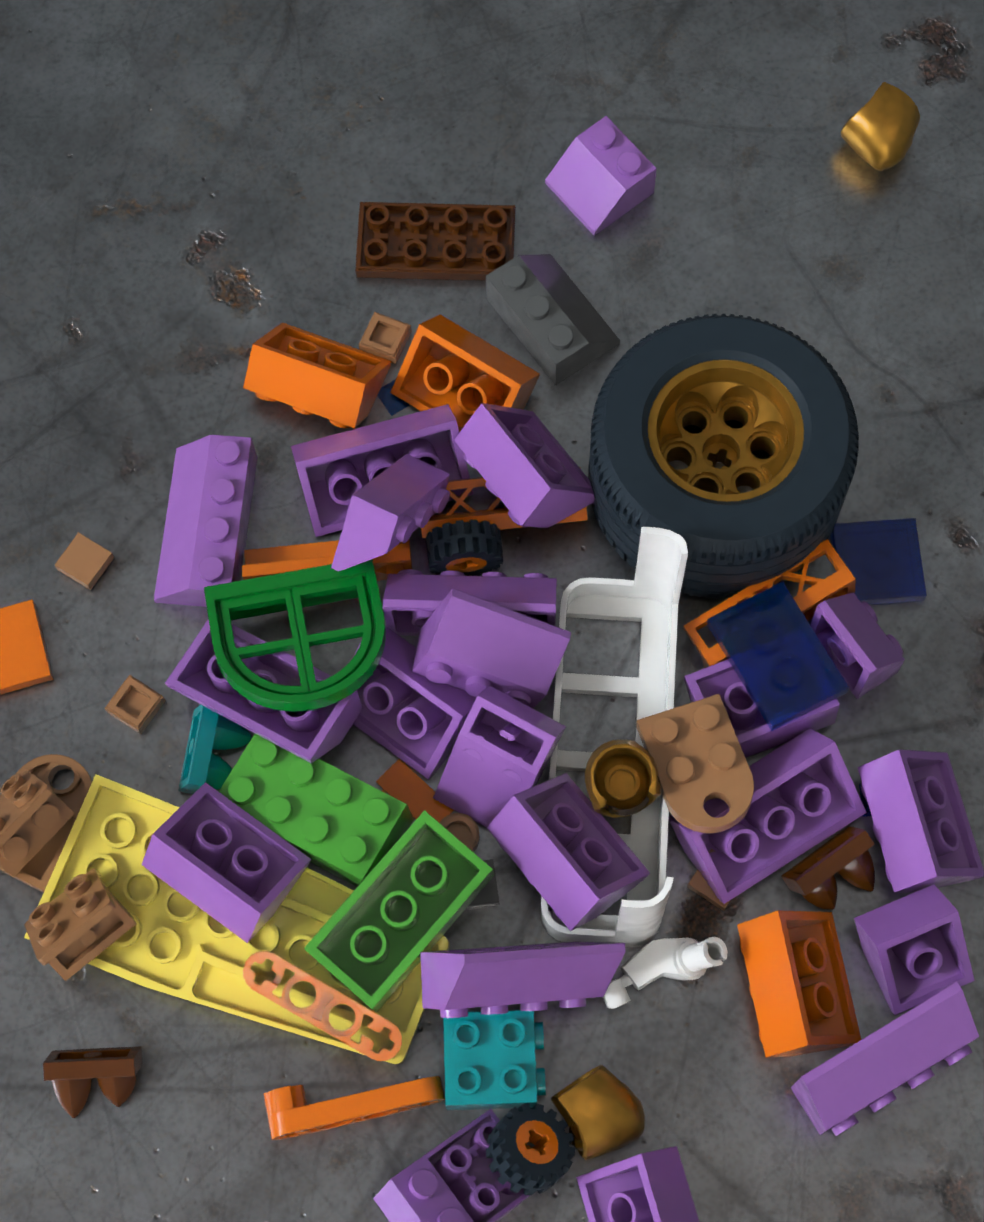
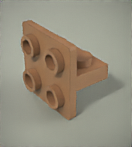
[0,770,75,878]
[24,868,136,981]

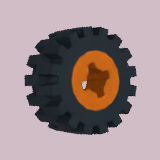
[426,520,503,576]
[486,1103,575,1195]

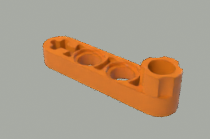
[243,951,402,1061]
[263,1076,445,1140]

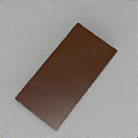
[355,202,516,281]

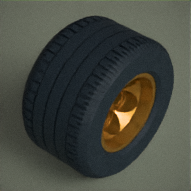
[588,314,859,599]

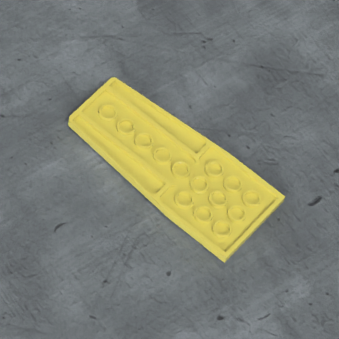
[24,774,449,1064]

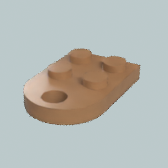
[636,694,754,833]
[0,754,93,893]

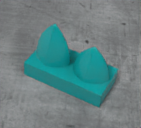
[178,704,252,795]

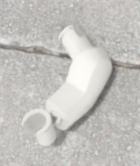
[603,937,728,1009]

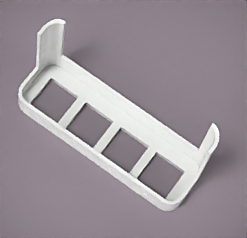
[541,527,688,947]

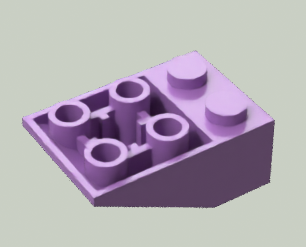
[433,686,566,828]
[373,1109,531,1222]

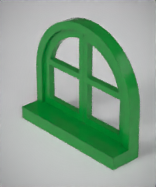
[204,559,386,711]

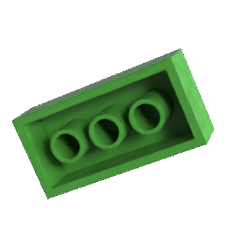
[219,734,414,887]
[304,810,495,1012]

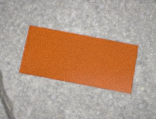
[376,759,454,822]

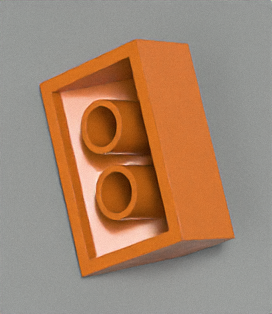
[390,314,540,432]
[243,322,391,428]
[737,910,861,1058]

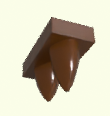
[781,826,875,910]
[43,1046,142,1118]

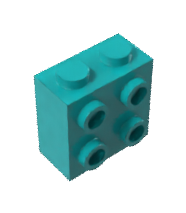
[443,1010,546,1110]

